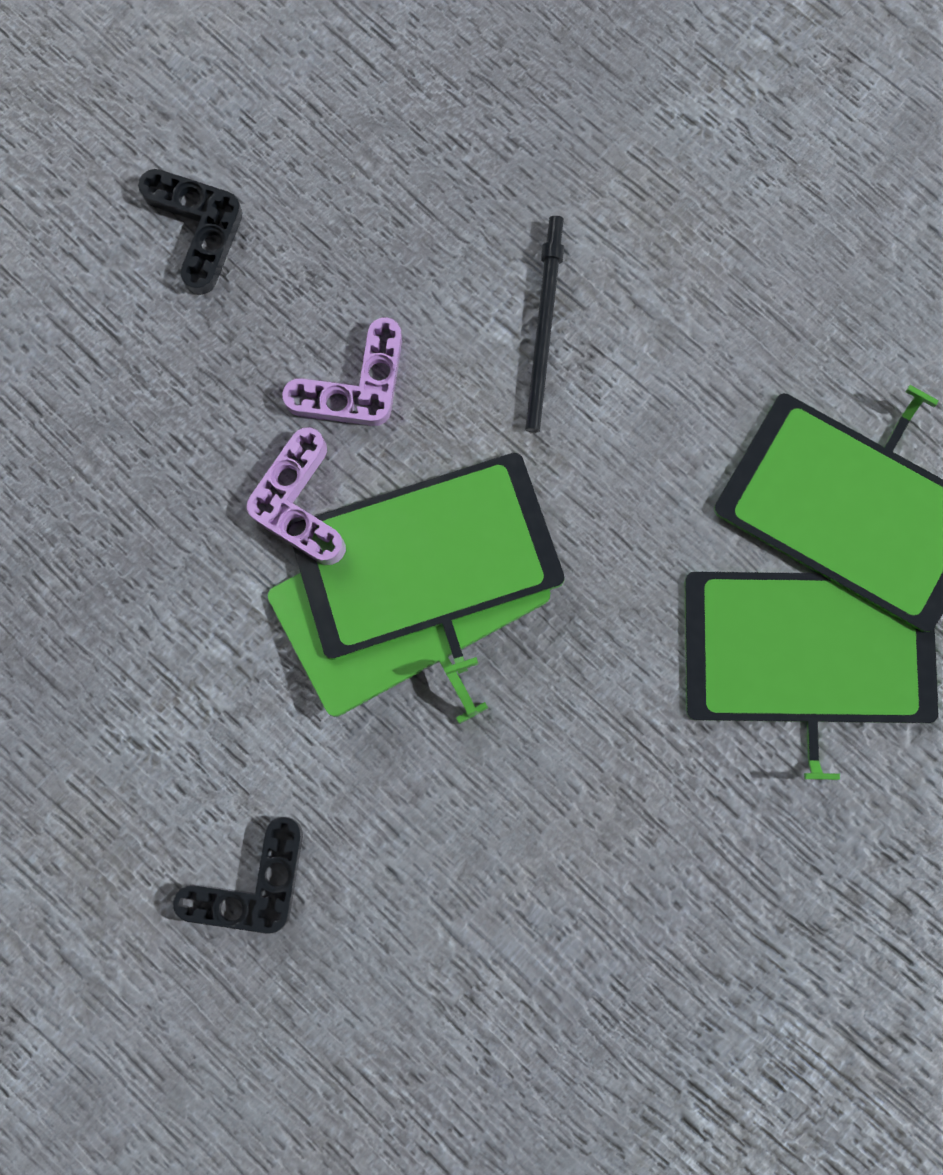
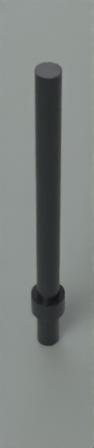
[525,216,564,433]

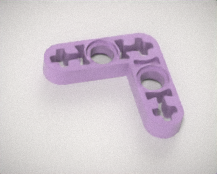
[282,317,402,426]
[247,427,346,565]

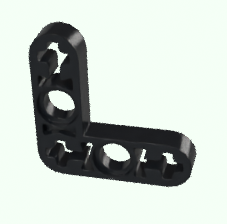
[138,169,243,295]
[173,817,303,934]

